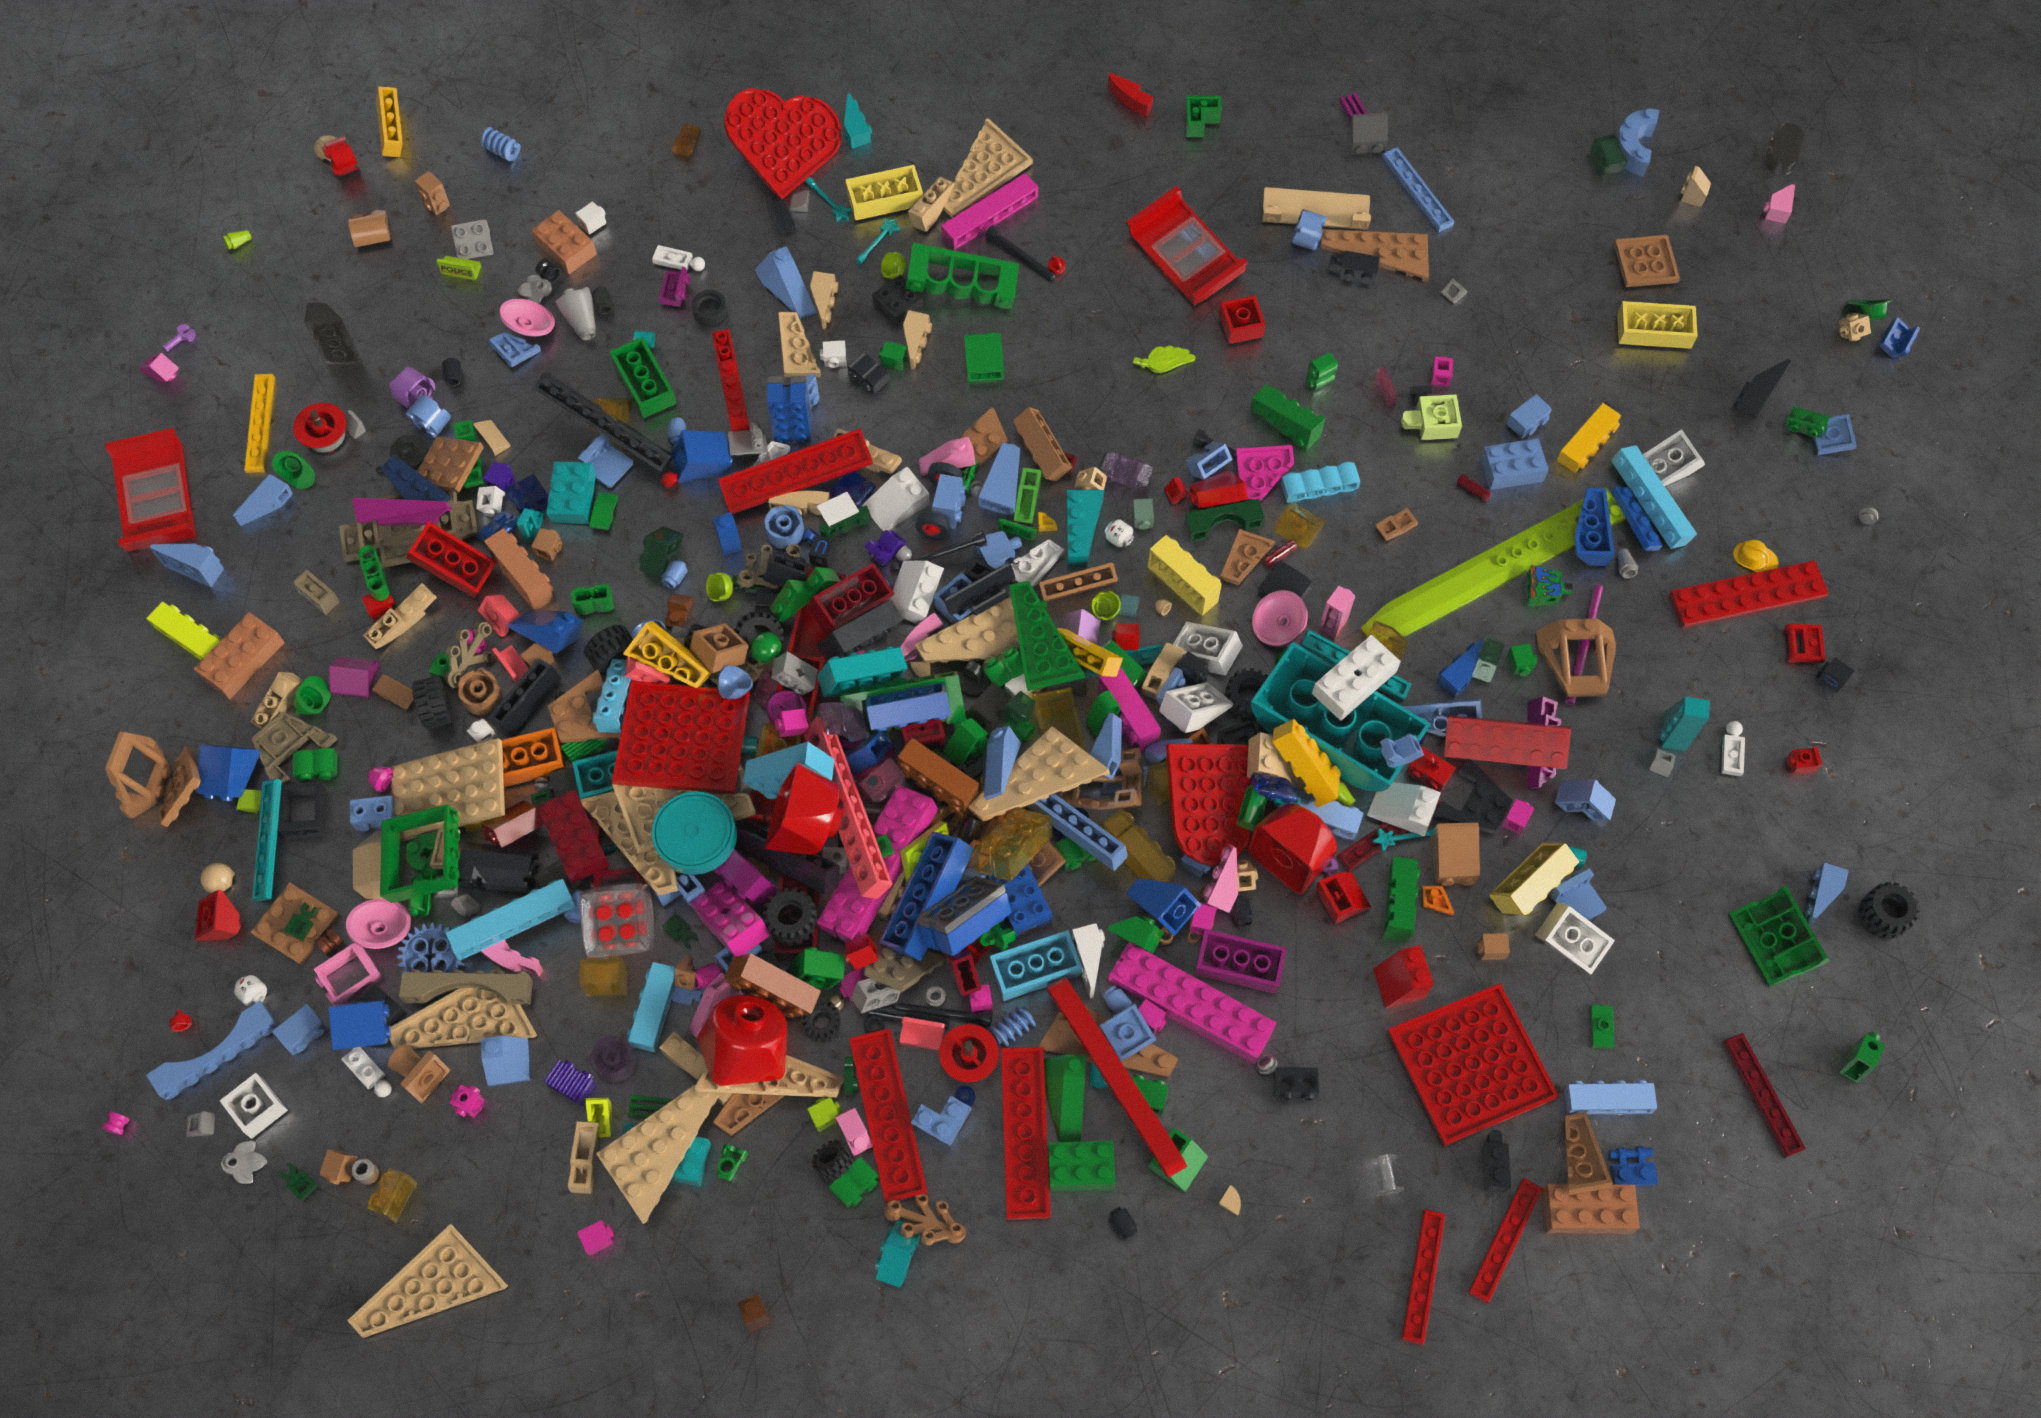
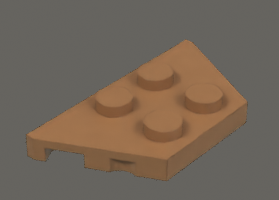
[957,407,1007,466]

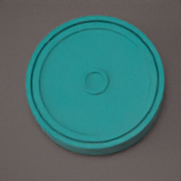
[651,792,737,875]

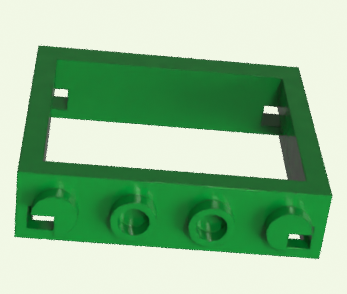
[380,804,460,903]

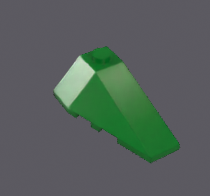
[1044,1054,1086,1142]

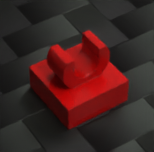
[1164,477,1190,504]

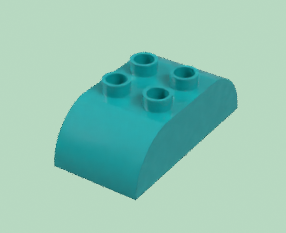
[1251,642,1431,792]

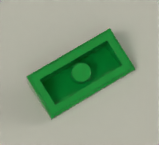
[999,518,1038,541]

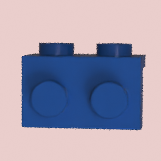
[1879,317,1920,359]

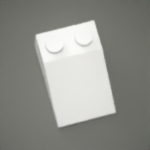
[1643,429,1705,486]
[862,467,930,533]
[1173,622,1243,676]
[1159,682,1234,733]
[1367,782,1441,837]
[1535,902,1615,974]
[1072,923,1105,1000]

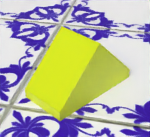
[586,1097,613,1138]

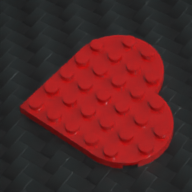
[724,88,841,200]
[1166,744,1284,866]

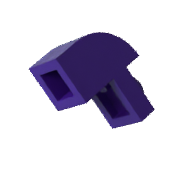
[864,530,907,565]

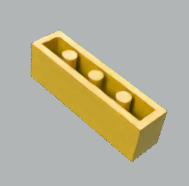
[376,86,403,157]
[1557,403,1621,473]
[1057,628,1123,677]

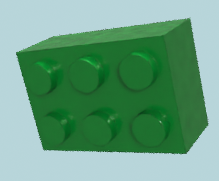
[1048,1141,1116,1191]

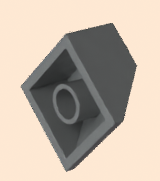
[1348,113,1388,154]

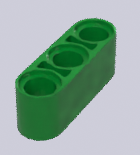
[358,545,389,601]
[1101,639,1148,690]
[1085,691,1121,738]

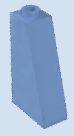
[979,442,1020,518]

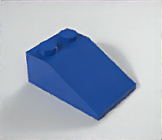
[508,610,583,653]

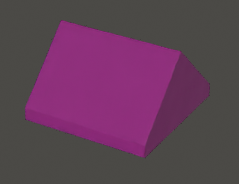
[329,657,379,698]

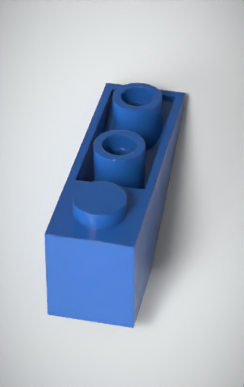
[1437,639,1483,698]

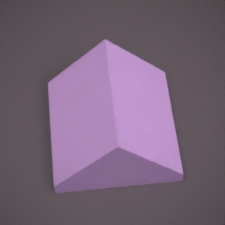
[1060,609,1100,645]

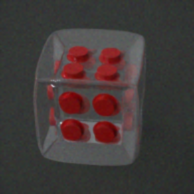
[580,883,655,957]

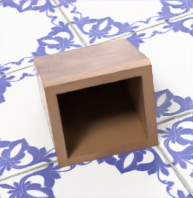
[1430,823,1480,886]

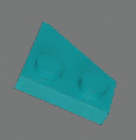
[516,508,546,544]

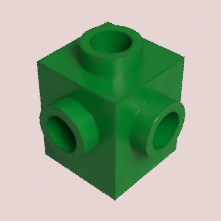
[429,652,459,686]

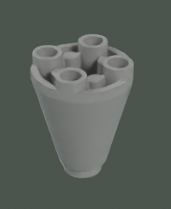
[555,287,596,340]

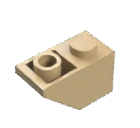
[1680,166,1711,207]

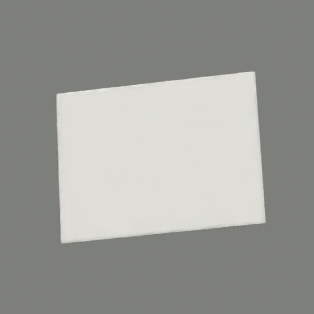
[817,492,859,526]

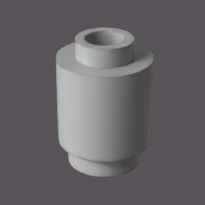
[352,1159,379,1185]

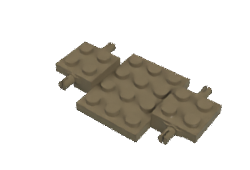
[339,492,479,569]

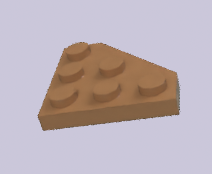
[158,746,201,827]

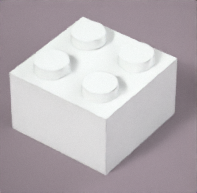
[220,1073,288,1138]

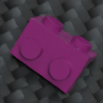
[659,267,690,307]

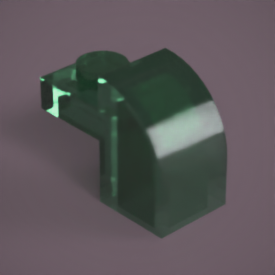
[1472,637,1504,683]

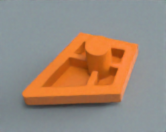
[1422,886,1454,916]

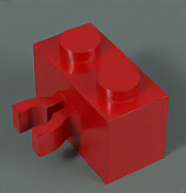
[1406,746,1456,792]

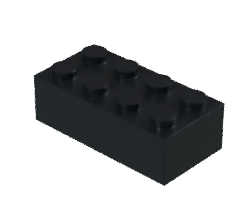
[816,600,904,662]

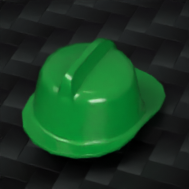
[1846,299,1892,321]
[272,450,315,489]
[293,676,331,715]

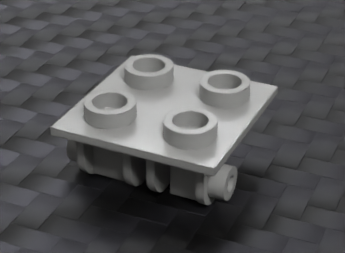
[451,219,494,259]
[728,420,768,455]

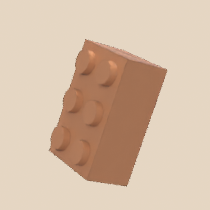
[531,210,597,274]

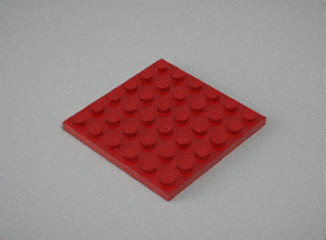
[612,680,750,794]
[1387,983,1559,1146]

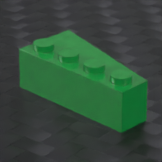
[1382,856,1420,943]

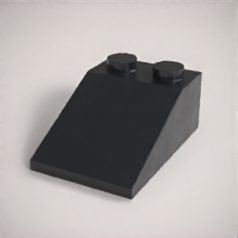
[1735,359,1791,419]

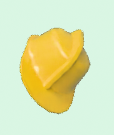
[1733,540,1778,573]

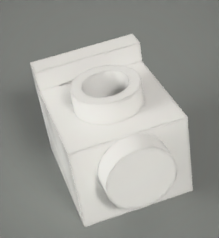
[476,486,505,517]
[467,718,497,744]

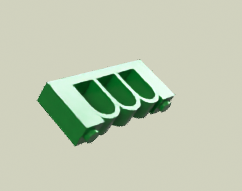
[905,243,1019,309]
[840,671,966,740]

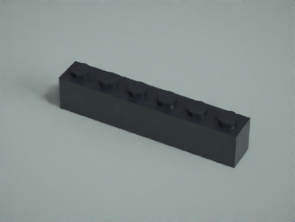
[734,821,840,894]

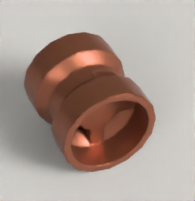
[314,927,344,956]

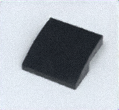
[1258,560,1312,598]

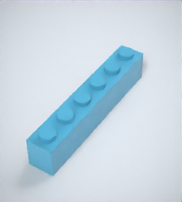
[1611,445,1697,549]
[446,879,576,961]

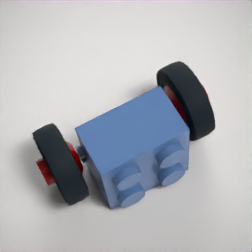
[915,462,966,538]

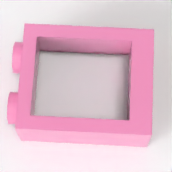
[314,942,384,1004]

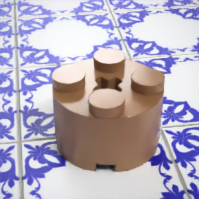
[458,670,503,717]

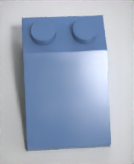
[149,544,224,587]

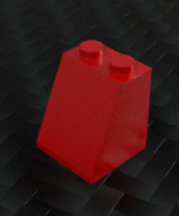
[1373,945,1434,1008]

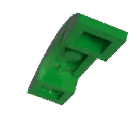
[453,420,484,488]

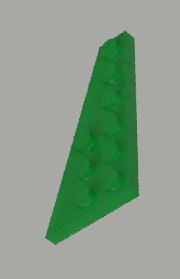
[1009,581,1086,691]

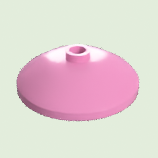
[499,299,555,337]
[1252,590,1308,647]
[346,899,411,949]

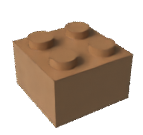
[690,623,748,673]

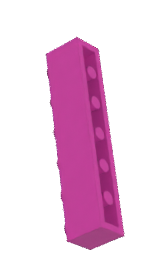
[941,173,1038,250]

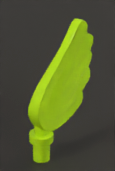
[1133,345,1195,373]

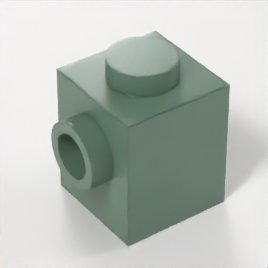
[1132,499,1154,530]

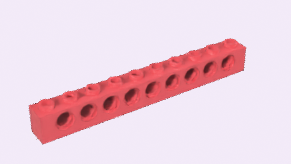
[804,717,893,899]

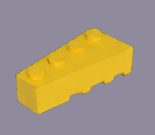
[623,621,712,688]
[1272,719,1341,808]

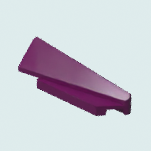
[352,498,452,526]
[1527,697,1561,789]

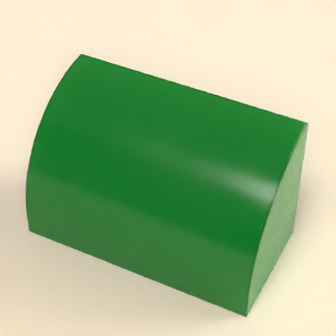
[1236,784,1270,832]

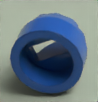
[803,528,819,545]

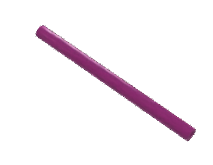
[1565,585,1603,705]

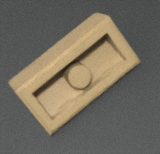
[473,420,511,456]

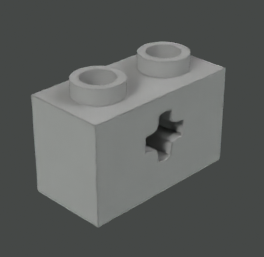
[771,651,818,696]

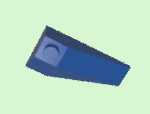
[1574,488,1615,566]

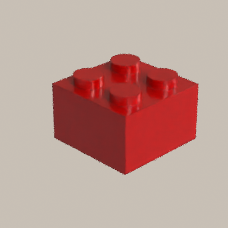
[1219,295,1266,344]

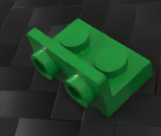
[1785,406,1830,438]

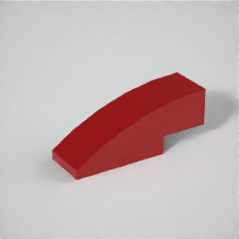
[1108,73,1153,117]

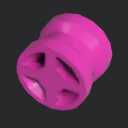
[101,1111,130,1136]

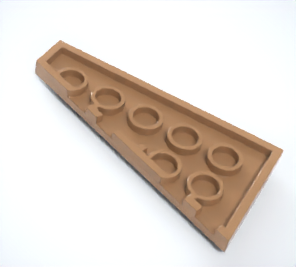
[1038,1005,1178,1079]

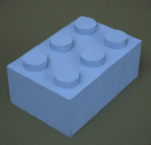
[1480,438,1549,490]

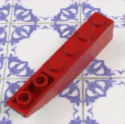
[711,329,750,431]

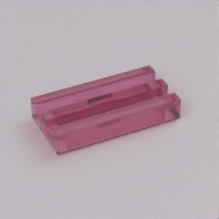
[1376,367,1398,408]
[753,668,779,708]

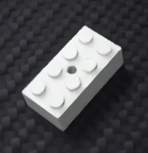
[1312,635,1401,721]

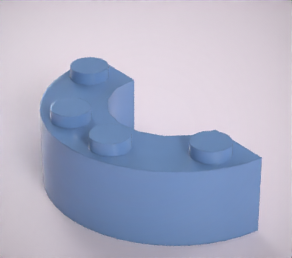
[1614,108,1659,177]

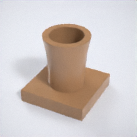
[388,1044,451,1104]

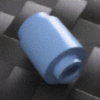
[667,418,686,446]
[661,560,688,589]
[565,891,588,923]
[1103,986,1133,1015]

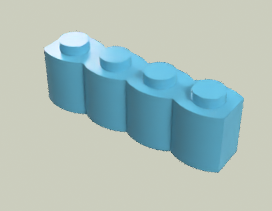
[1281,462,1361,503]

